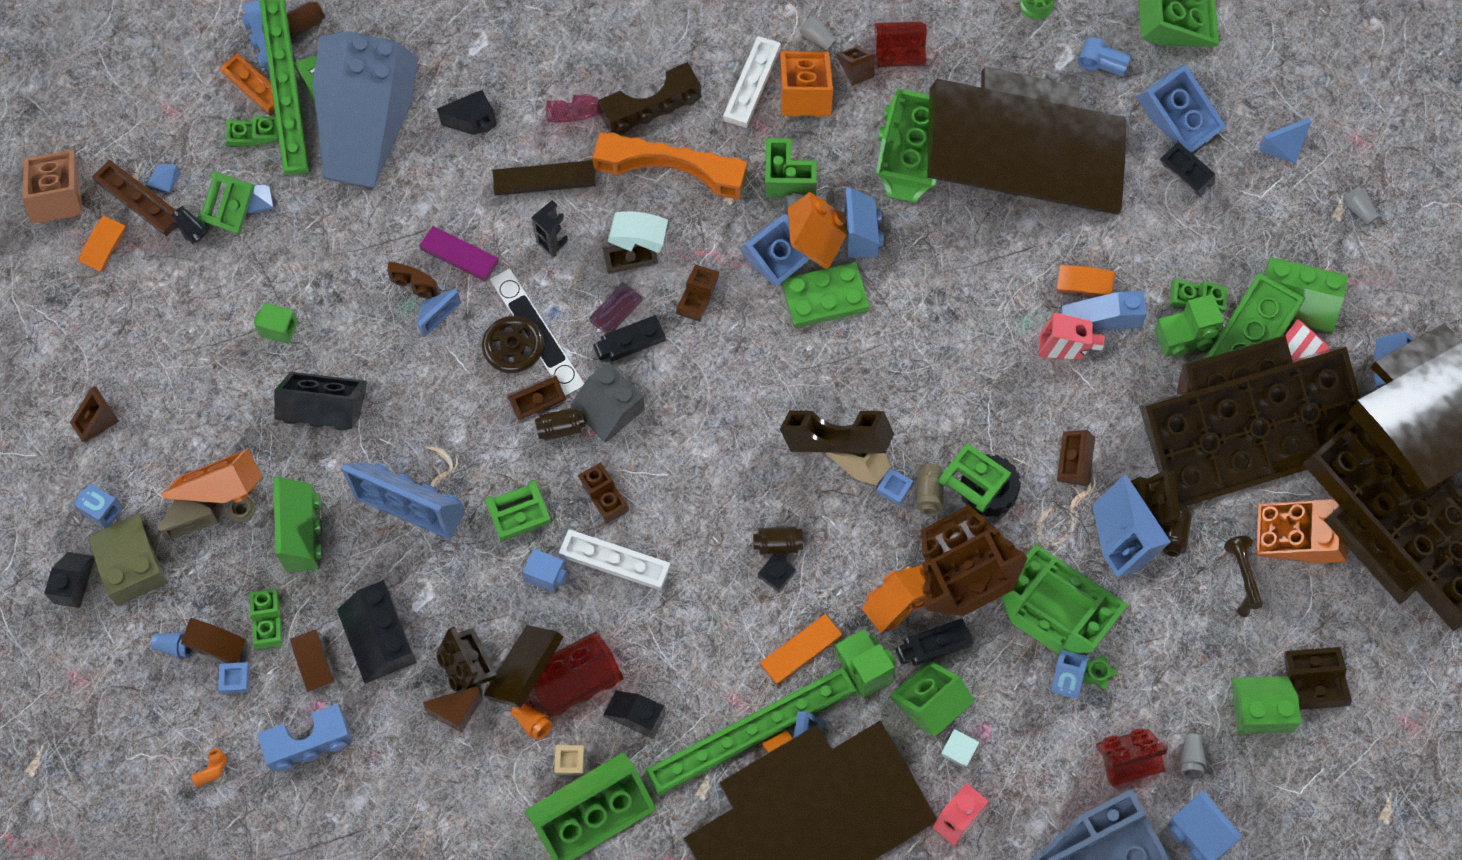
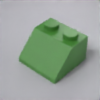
[889,661,975,737]
[1231,676,1301,734]

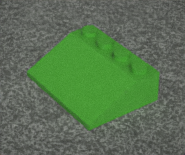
[1138,0,1219,47]

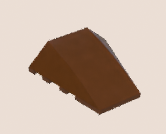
[921,505,1028,616]

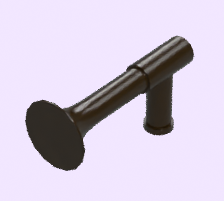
[1224,536,1263,617]

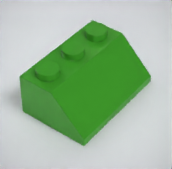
[1263,257,1348,334]
[273,477,323,573]

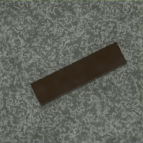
[492,160,595,196]

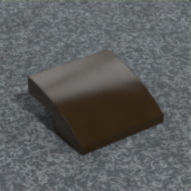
[1131,469,1181,529]
[1284,647,1352,710]

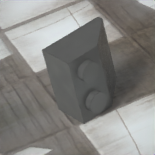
[570,362,645,442]

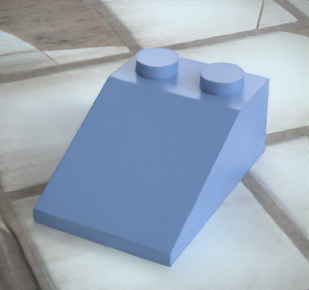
[1135,64,1226,153]

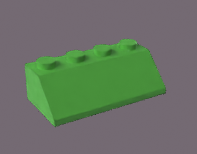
[524,752,657,860]

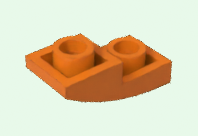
[78,216,127,272]
[1057,265,1116,297]

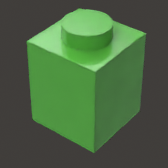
[254,303,298,344]

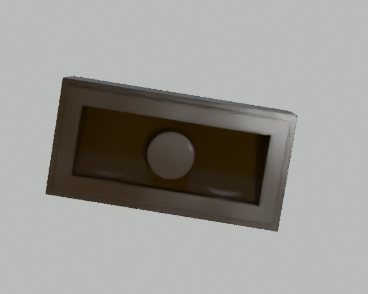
[602,244,658,274]

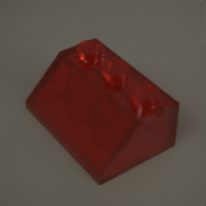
[533,631,624,718]

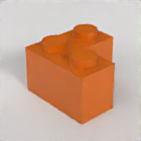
[861,565,927,633]

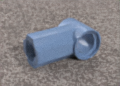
[1078,37,1132,77]

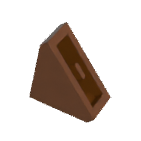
[836,46,876,86]
[70,387,119,442]
[423,686,482,733]

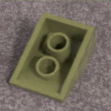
[89,513,168,606]

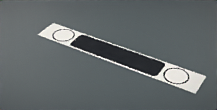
[490,268,584,396]

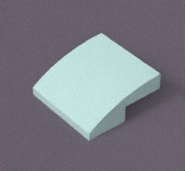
[607,211,668,253]

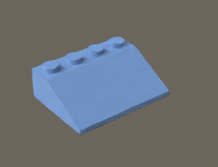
[341,462,465,540]

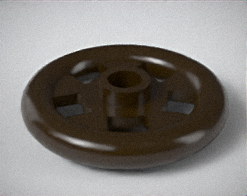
[482,316,544,373]

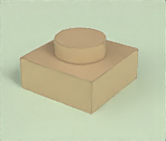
[554,745,585,776]

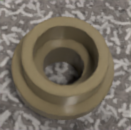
[228,497,256,523]

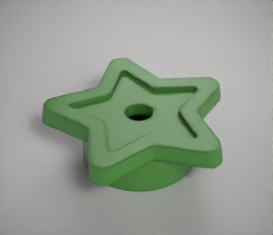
[1083,655,1117,690]

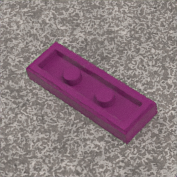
[419,226,499,282]

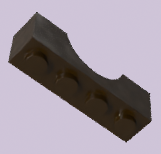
[598,62,701,134]
[780,410,894,454]

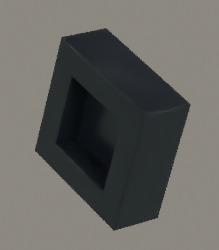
[758,554,796,593]

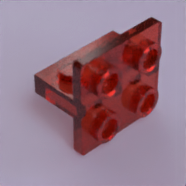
[874,21,927,67]
[1096,728,1167,787]

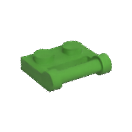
[197,170,256,233]
[938,443,1011,513]
[484,480,551,542]

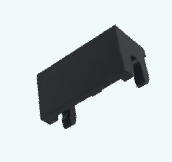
[1160,142,1216,197]
[531,200,568,258]

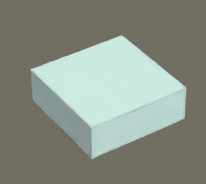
[941,729,979,769]

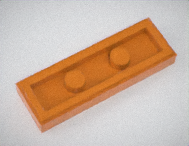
[219,53,275,116]
[760,614,842,686]

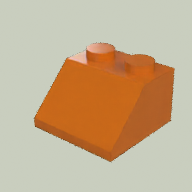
[788,192,847,269]

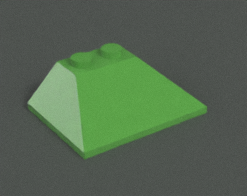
[1001,544,1128,654]

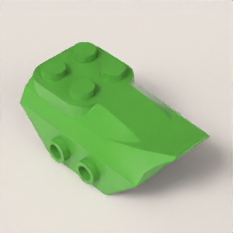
[876,88,937,203]

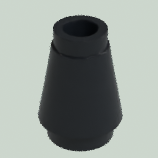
[171,206,208,245]

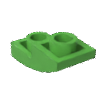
[226,116,278,147]
[1169,278,1228,312]
[250,588,283,650]

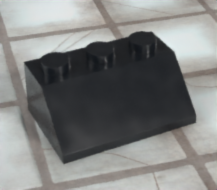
[274,372,367,430]
[337,580,417,684]

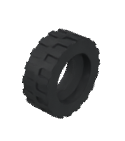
[961,454,1021,517]

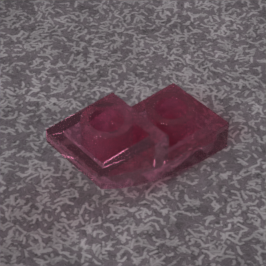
[545,94,599,123]

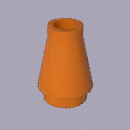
[511,704,552,740]

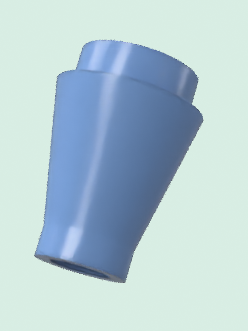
[151,632,194,659]

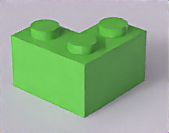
[765,138,817,198]
[1154,294,1224,357]
[835,629,896,699]

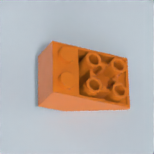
[1256,499,1347,563]

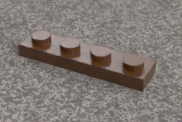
[92,160,177,236]

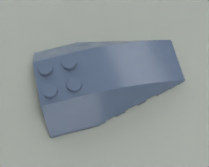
[312,31,418,189]
[1031,789,1170,860]

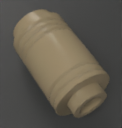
[916,463,944,515]

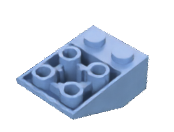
[1092,475,1171,578]

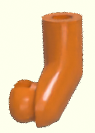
[191,748,227,788]

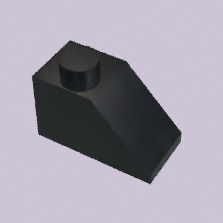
[437,90,497,135]
[44,552,95,608]
[603,691,666,740]

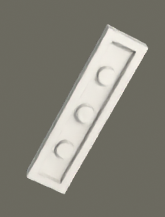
[723,36,781,128]
[559,529,671,591]

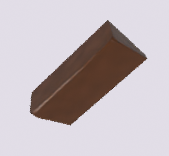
[506,375,567,421]
[1057,430,1095,486]

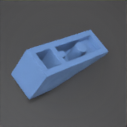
[1061,291,1147,330]

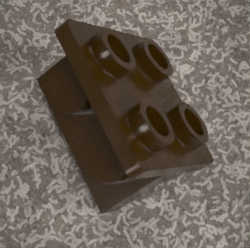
[437,627,497,692]

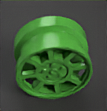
[1019,0,1055,20]

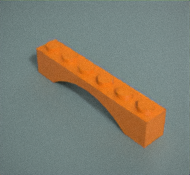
[592,132,747,200]

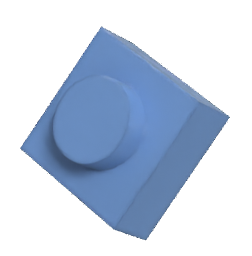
[876,468,914,506]
[218,662,250,694]
[794,711,824,738]

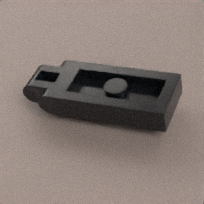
[593,315,666,361]
[895,618,973,666]

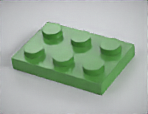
[781,262,870,328]

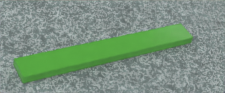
[259,0,310,176]
[645,667,857,796]

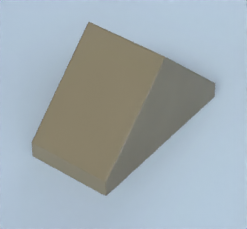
[159,499,219,540]

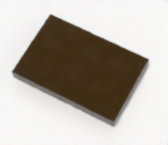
[484,625,564,708]

